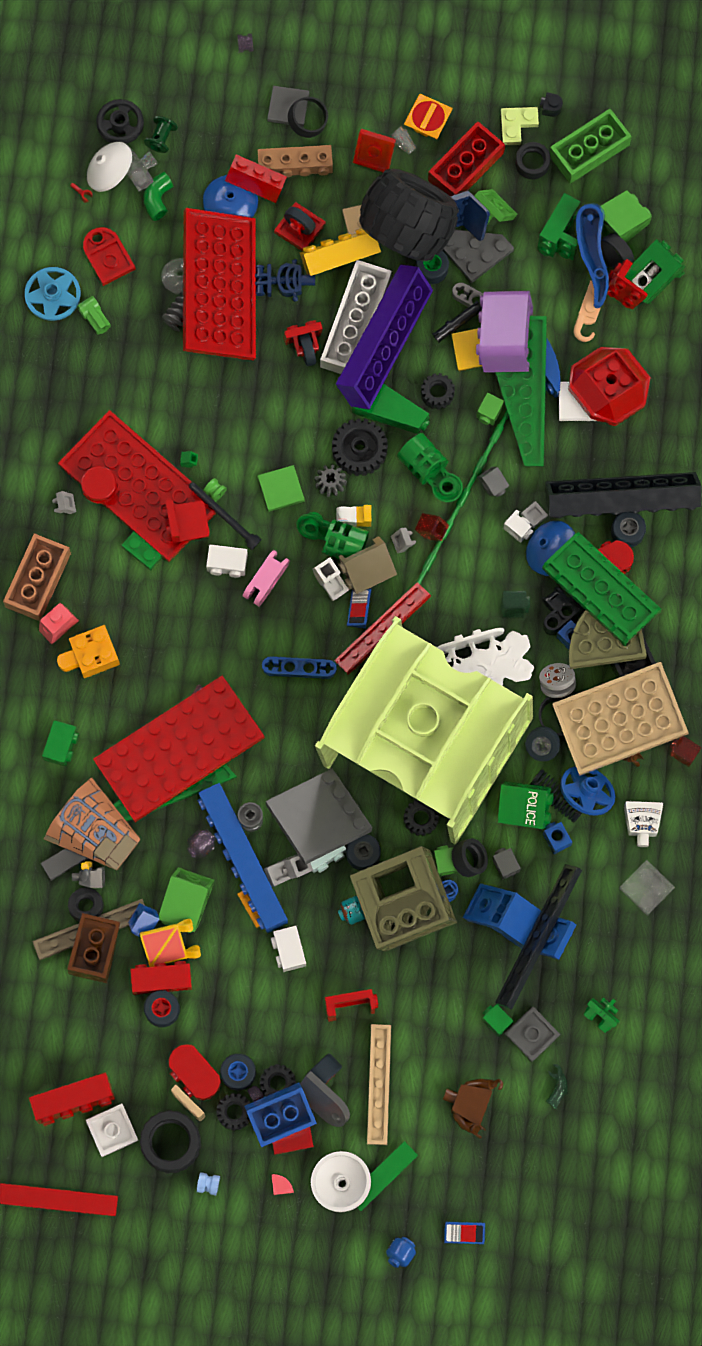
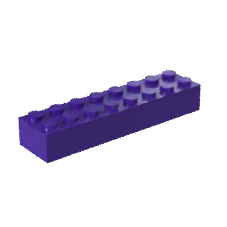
[336,265,433,409]

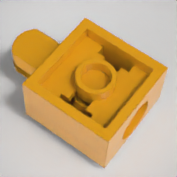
[57,625,120,679]

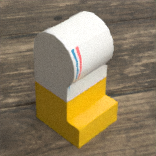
[336,505,371,527]

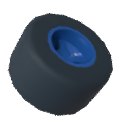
[220,1053,256,1091]

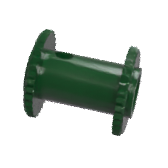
[144,116,178,153]

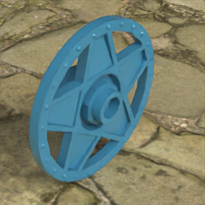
[25,267,81,321]

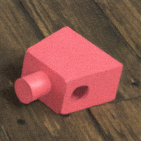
[39,603,79,644]

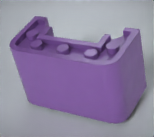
[476,291,533,372]

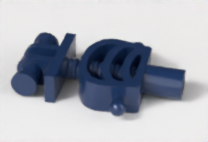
[255,259,315,302]

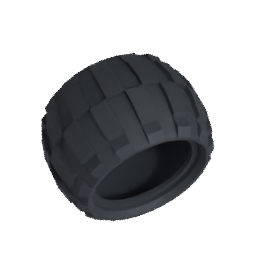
[359,169,459,261]

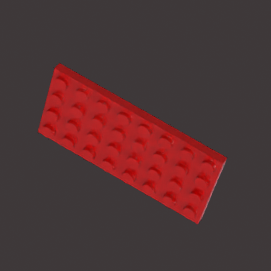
[183,208,256,360]
[58,410,216,562]
[93,675,265,822]

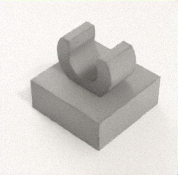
[52,491,76,514]
[391,528,416,553]

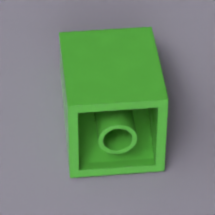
[601,190,652,242]
[159,867,215,933]

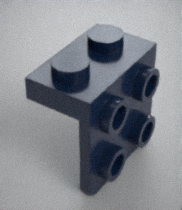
[451,191,490,241]

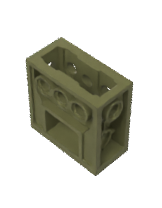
[350,846,457,951]

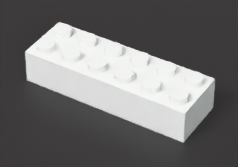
[320,260,392,374]

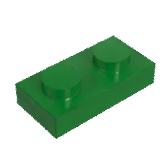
[121,532,162,571]

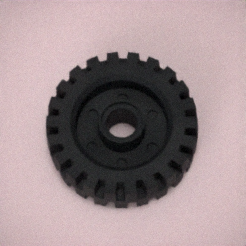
[332,419,388,476]

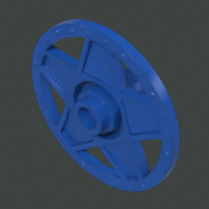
[560,766,615,815]

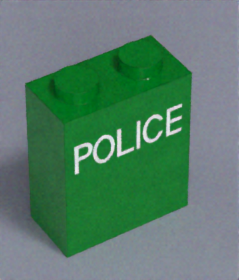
[498,781,553,829]

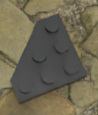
[442,230,514,283]

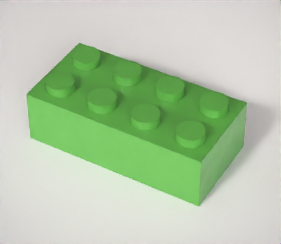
[549,109,632,184]

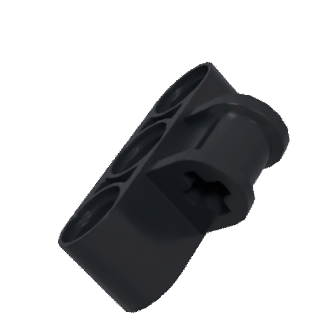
[541,586,585,636]

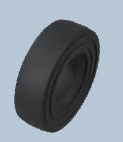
[68,888,104,922]

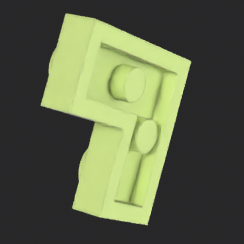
[501,107,539,145]

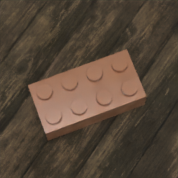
[3,534,71,621]

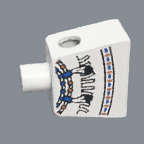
[624,801,663,847]

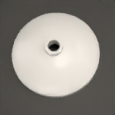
[87,142,132,192]
[311,1151,371,1212]

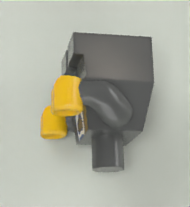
[72,861,105,888]

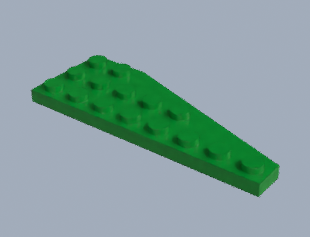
[495,316,547,467]

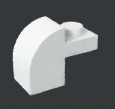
[313,558,349,601]

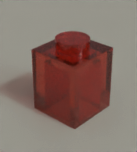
[415,513,449,541]
[670,736,702,767]

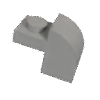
[264,854,313,887]

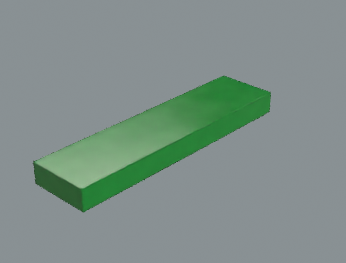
[357,1141,418,1211]

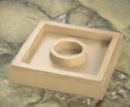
[171,1085,206,1121]

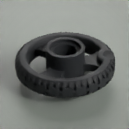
[96,99,144,144]

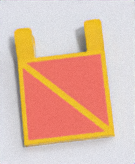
[140,919,201,967]

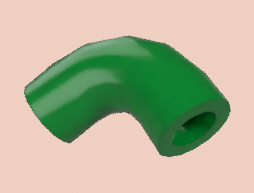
[144,172,174,221]

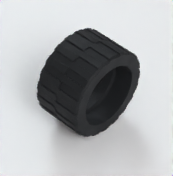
[140,1110,201,1173]

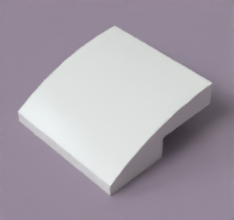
[558,382,597,421]

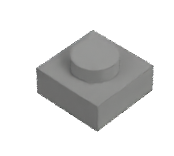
[521,501,548,529]

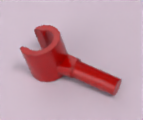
[70,183,93,203]

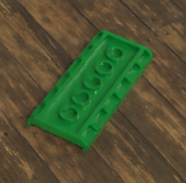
[542,532,662,646]

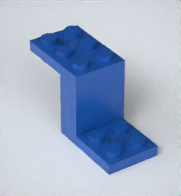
[463,883,576,960]

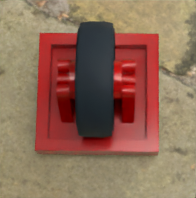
[274,202,326,251]
[283,320,323,366]

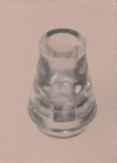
[391,127,417,155]

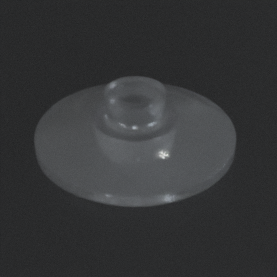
[161,258,183,294]

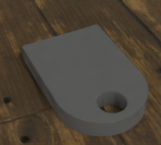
[300,1071,350,1127]

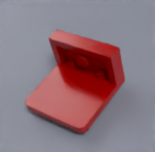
[607,259,648,309]
[163,499,210,543]

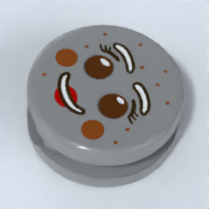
[539,663,576,698]

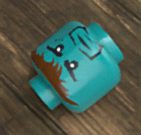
[338,896,365,925]

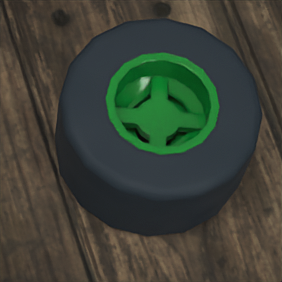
[415,251,449,284]

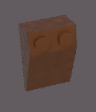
[67,913,120,983]

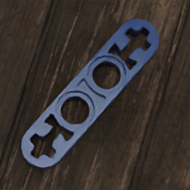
[262,657,337,679]

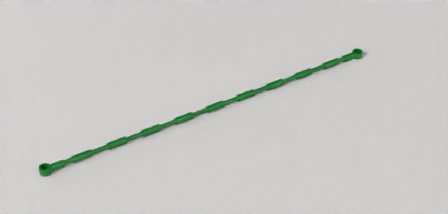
[413,408,509,586]

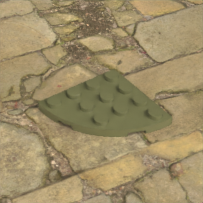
[569,610,647,669]

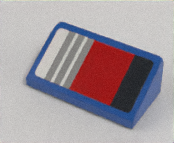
[347,589,371,629]
[444,1222,485,1244]

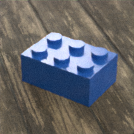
[244,1083,317,1147]

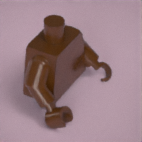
[443,1079,503,1139]

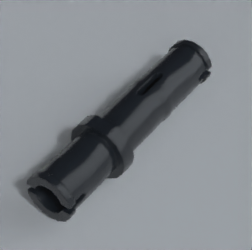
[432,301,482,343]

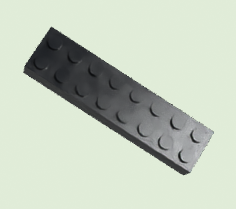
[545,472,702,518]

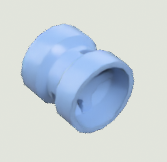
[197,1172,220,1196]

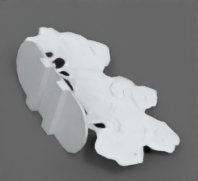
[437,628,534,686]

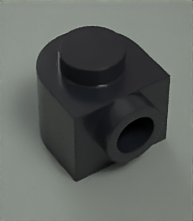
[540,92,563,117]

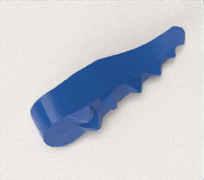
[576,203,609,308]

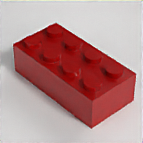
[428,121,505,197]
[29,1072,115,1126]

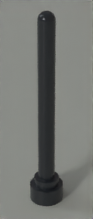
[189,482,262,550]

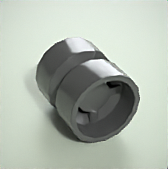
[238,802,263,832]

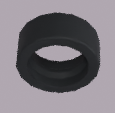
[515,142,551,180]
[452,838,488,878]

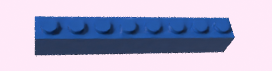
[197,783,288,933]

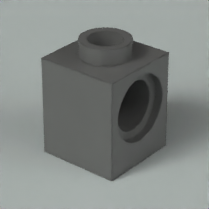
[477,466,509,497]
[492,848,521,880]

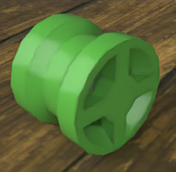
[203,478,227,502]

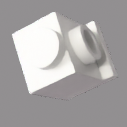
[503,510,534,543]

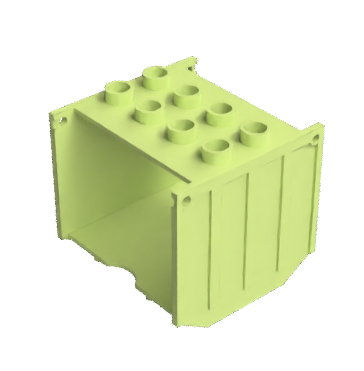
[315,616,533,845]

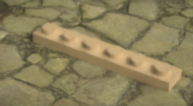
[367,1024,391,1145]

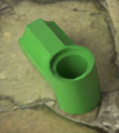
[77,296,111,335]

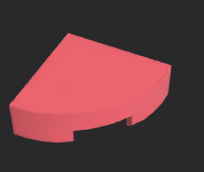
[272,1174,294,1195]

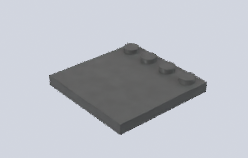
[265,768,372,865]

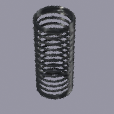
[529,769,582,823]

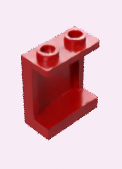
[325,989,378,1022]

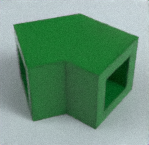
[180,451,198,468]

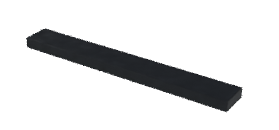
[495,864,582,1010]

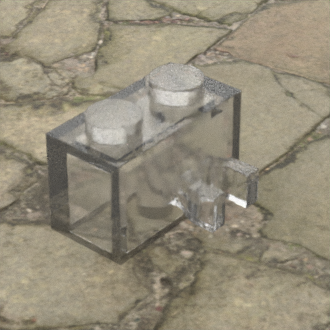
[126,148,158,191]

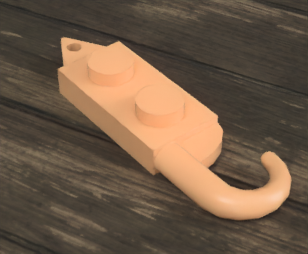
[574,281,601,342]

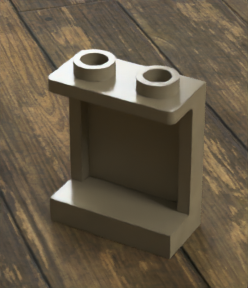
[338,536,397,594]

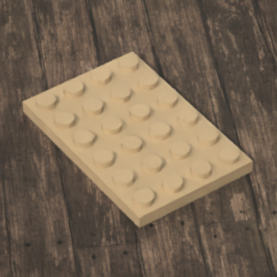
[553,662,689,775]

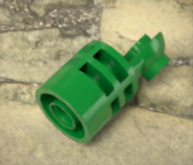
[397,433,463,502]
[296,512,369,559]

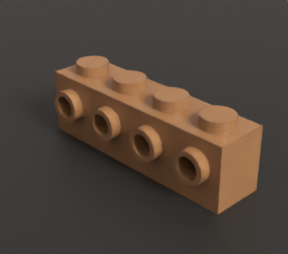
[258,145,333,177]

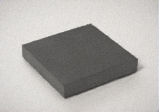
[267,86,309,127]
[505,1006,560,1062]

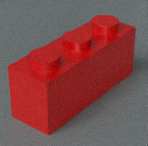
[225,154,287,203]
[131,961,192,995]

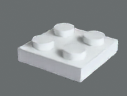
[86,1104,139,1157]

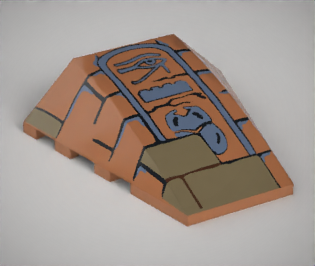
[44,778,141,870]

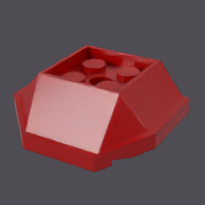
[568,347,650,426]

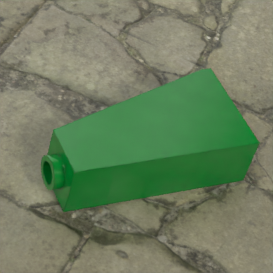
[352,384,430,434]

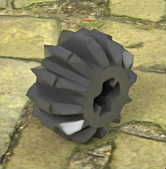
[315,464,347,497]

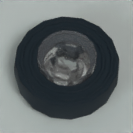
[525,727,560,761]

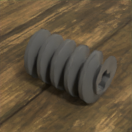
[162,290,183,332]

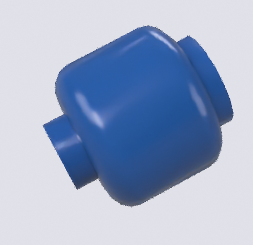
[386,1237,416,1268]

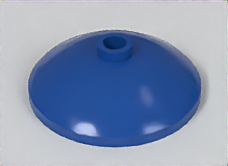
[203,175,258,218]
[526,521,575,576]

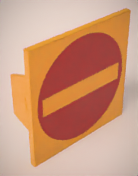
[404,94,453,139]

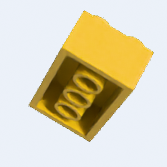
[300,228,381,276]

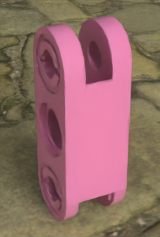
[243,550,290,607]

